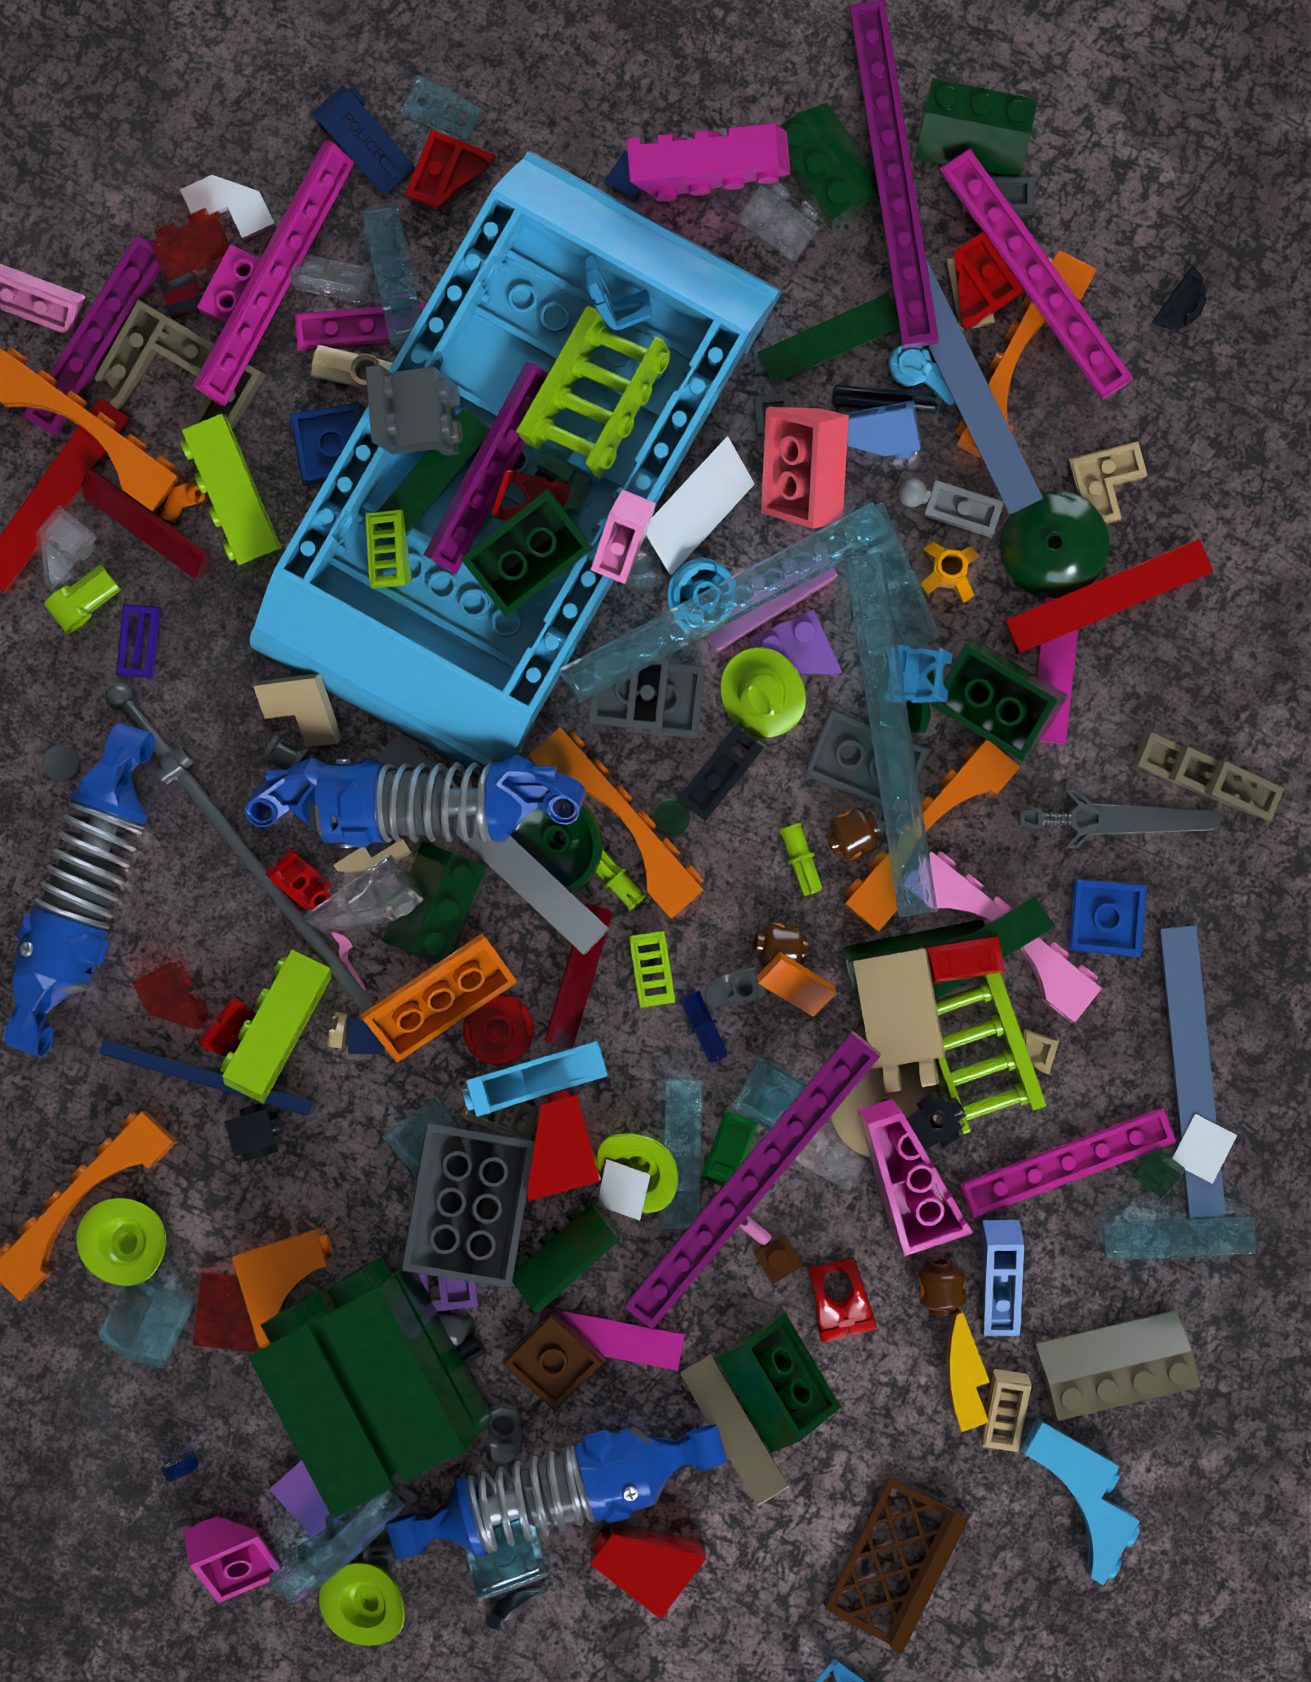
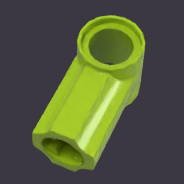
[44,564,121,633]

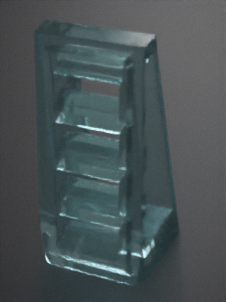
[400,75,482,141]

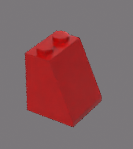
[527,1088,601,1201]
[589,1522,706,1619]

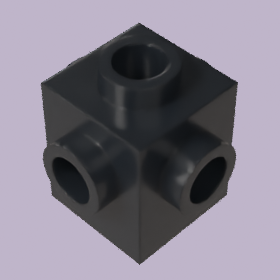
[906,1092,966,1150]

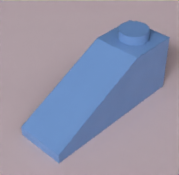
[841,400,922,459]
[981,1220,1024,1336]

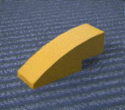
[946,1309,990,1432]

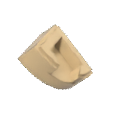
[327,1011,349,1048]
[1022,1029,1059,1074]

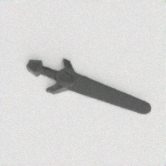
[1019,790,1221,849]

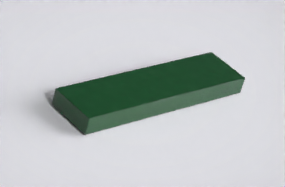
[758,293,899,386]
[377,407,490,540]
[932,895,1055,1000]

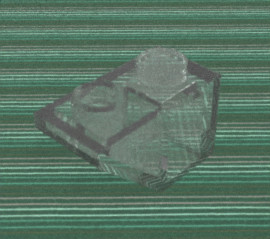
[36,505,97,592]

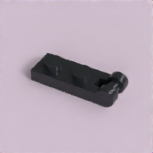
[677,721,768,822]

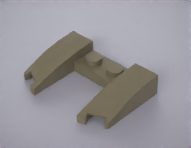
[94,300,267,447]

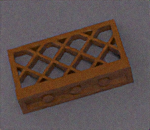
[825,1476,969,1654]

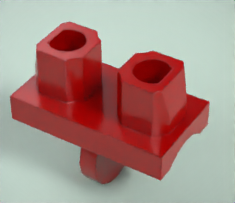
[265,848,332,912]

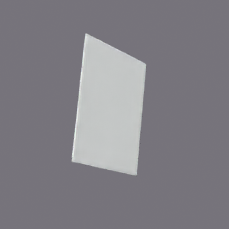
[1171,1114,1237,1184]
[597,1159,650,1221]

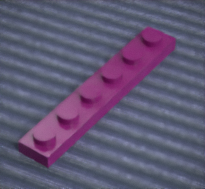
[22,235,169,437]
[423,361,548,574]

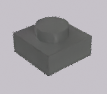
[754,393,791,435]

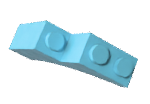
[462,1041,608,1117]
[1020,1417,1140,1586]

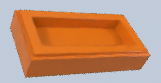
[757,952,837,1017]

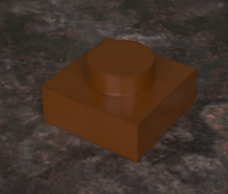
[754,1234,803,1285]

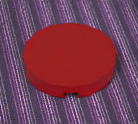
[463,994,535,1066]

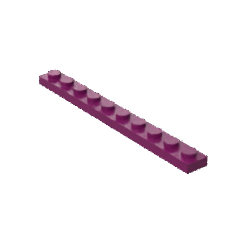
[850,0,939,349]
[624,1031,881,1330]

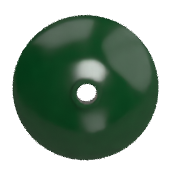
[1001,491,1109,598]
[510,799,602,892]

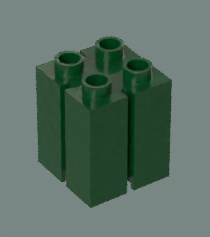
[248,1257,493,1519]

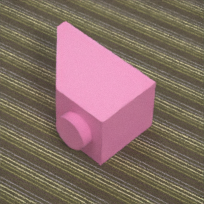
[591,489,656,584]

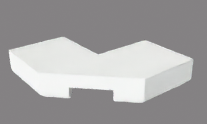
[180,175,276,241]

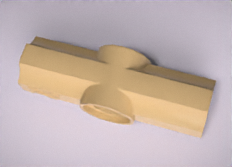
[311,345,393,392]

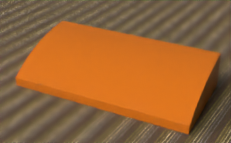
[361,933,517,1063]

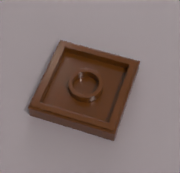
[502,1309,605,1411]

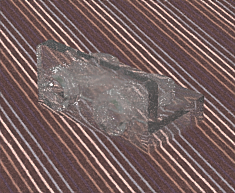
[737,182,825,262]
[290,254,372,304]

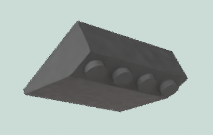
[401,1123,535,1288]

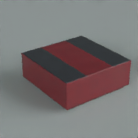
[159,272,202,319]

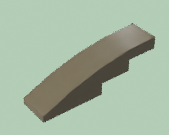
[1132,731,1285,821]
[680,1354,789,1506]

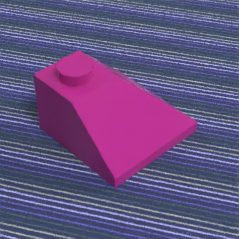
[183,1516,285,1603]

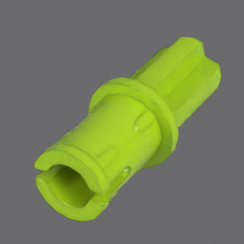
[779,823,822,896]
[596,848,647,911]

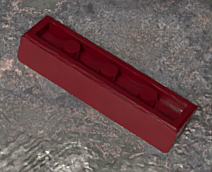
[83,469,212,579]
[544,903,612,1048]

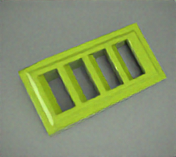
[366,509,412,589]
[629,931,676,1008]

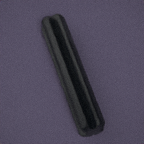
[832,385,938,414]

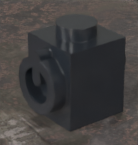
[224,1103,284,1161]

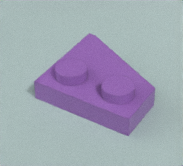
[748,609,842,676]

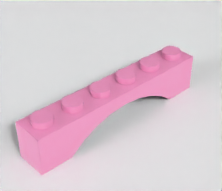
[901,851,1102,1023]

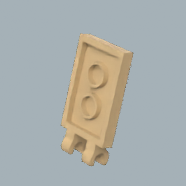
[853,948,946,1093]

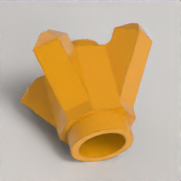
[920,541,979,603]

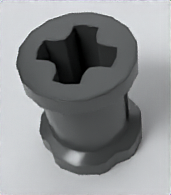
[262,733,309,770]
[362,1537,403,1568]

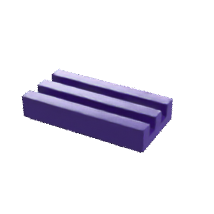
[116,604,161,679]

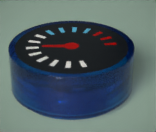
[160,1451,199,1481]

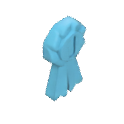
[888,344,955,406]

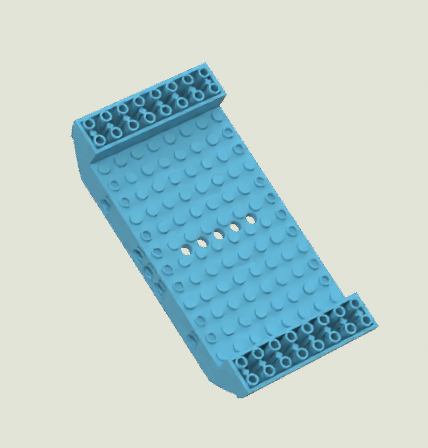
[250,151,782,776]

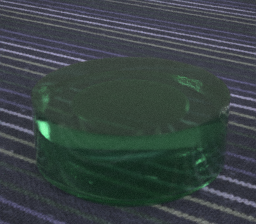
[654,800,690,836]

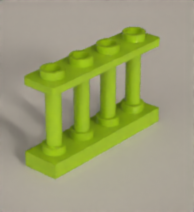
[516,305,670,478]
[935,973,1047,1134]

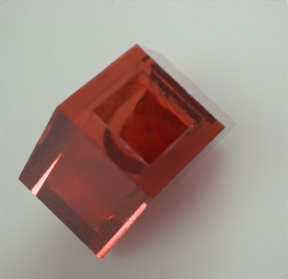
[132,962,210,1030]

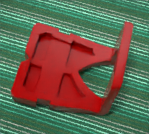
[491,470,571,521]
[199,997,256,1057]
[808,1257,877,1342]

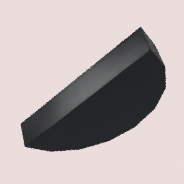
[1149,265,1207,331]

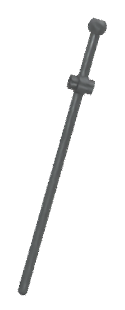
[105,682,375,1013]

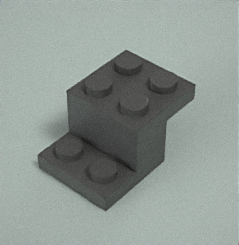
[366,365,463,455]
[589,650,705,739]

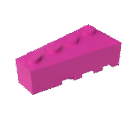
[627,123,790,202]
[857,1099,973,1256]

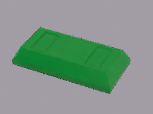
[700,1110,759,1186]

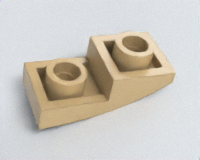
[333,839,413,872]

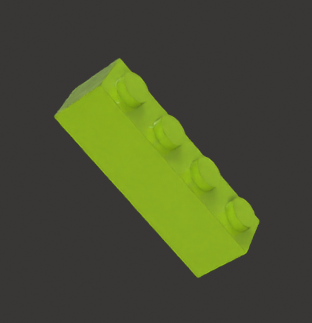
[180,414,282,565]
[220,949,332,1104]

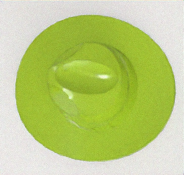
[721,647,806,737]
[597,1134,678,1213]
[77,1198,166,1286]
[319,1562,405,1646]

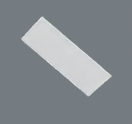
[646,436,755,576]

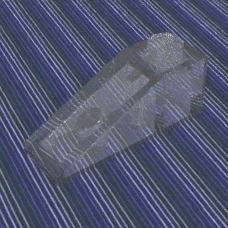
[303,855,424,934]

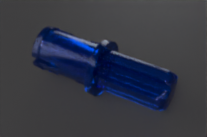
[679,990,727,1063]

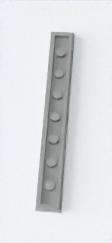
[376,733,609,955]

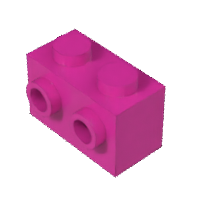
[197,244,260,326]

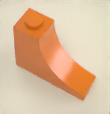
[232,1228,333,1348]

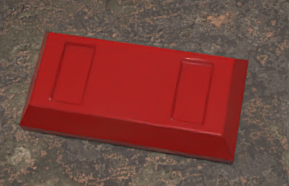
[926,936,1005,983]

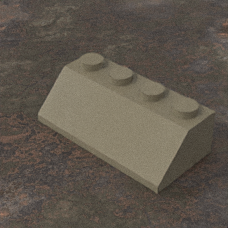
[1035,1310,1201,1421]

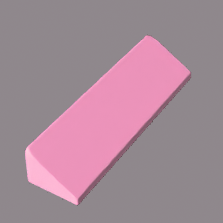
[0,264,86,336]
[701,548,839,654]

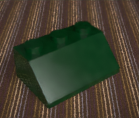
[914,78,1038,176]
[780,103,879,230]
[460,489,594,618]
[931,640,1068,762]
[381,841,489,964]
[512,1202,621,1315]
[715,1313,841,1453]

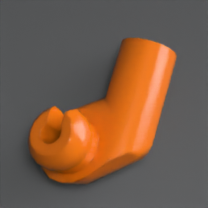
[160,481,207,525]

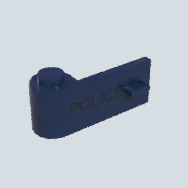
[310,85,415,196]

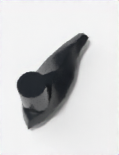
[486,1585,549,1629]

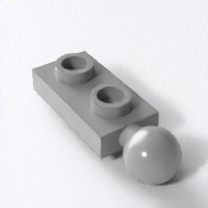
[898,478,1004,538]

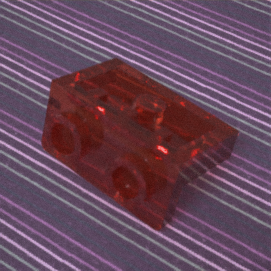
[148,207,230,281]

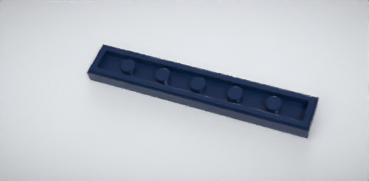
[100,1040,317,1116]

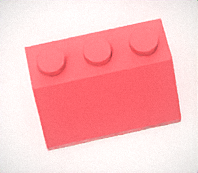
[761,407,849,529]

